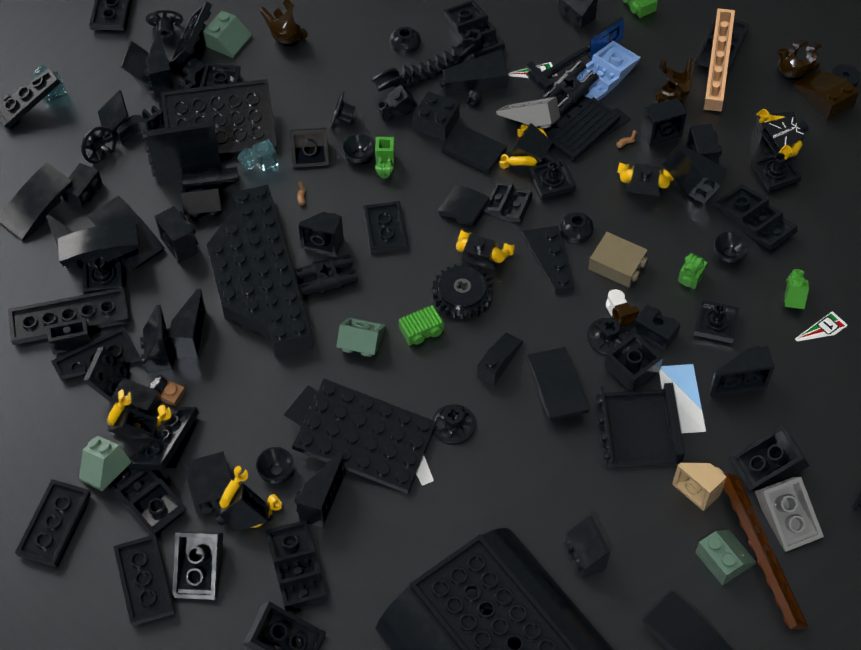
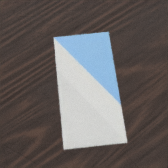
[659,364,706,433]

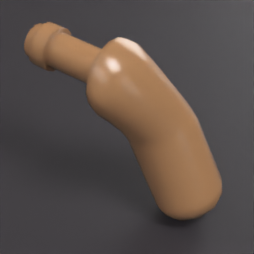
[616,130,637,148]
[297,181,306,205]

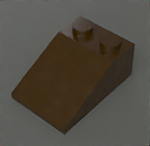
[793,70,859,120]

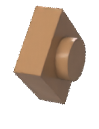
[159,380,186,407]

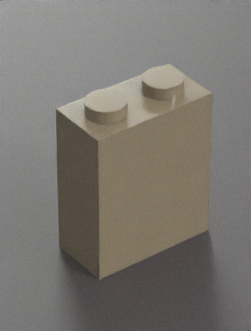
[588,232,649,287]

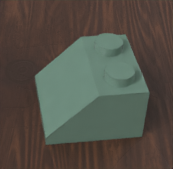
[203,10,252,59]
[336,317,386,357]
[79,436,131,491]
[695,529,756,586]

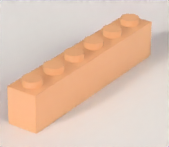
[704,9,735,112]

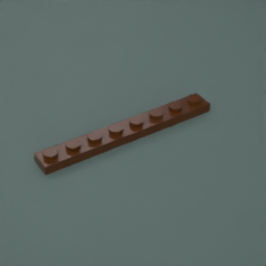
[723,473,808,631]

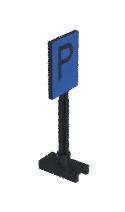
[526,17,624,94]

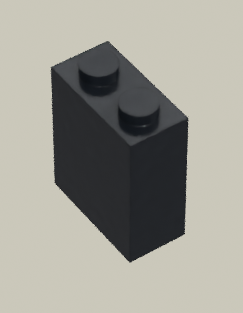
[183,451,231,514]

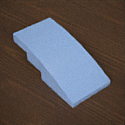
[573,41,641,101]

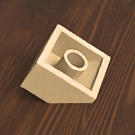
[672,463,726,511]

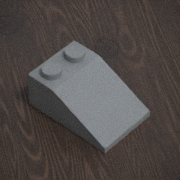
[496,97,560,129]
[755,477,824,552]

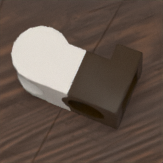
[606,289,639,327]

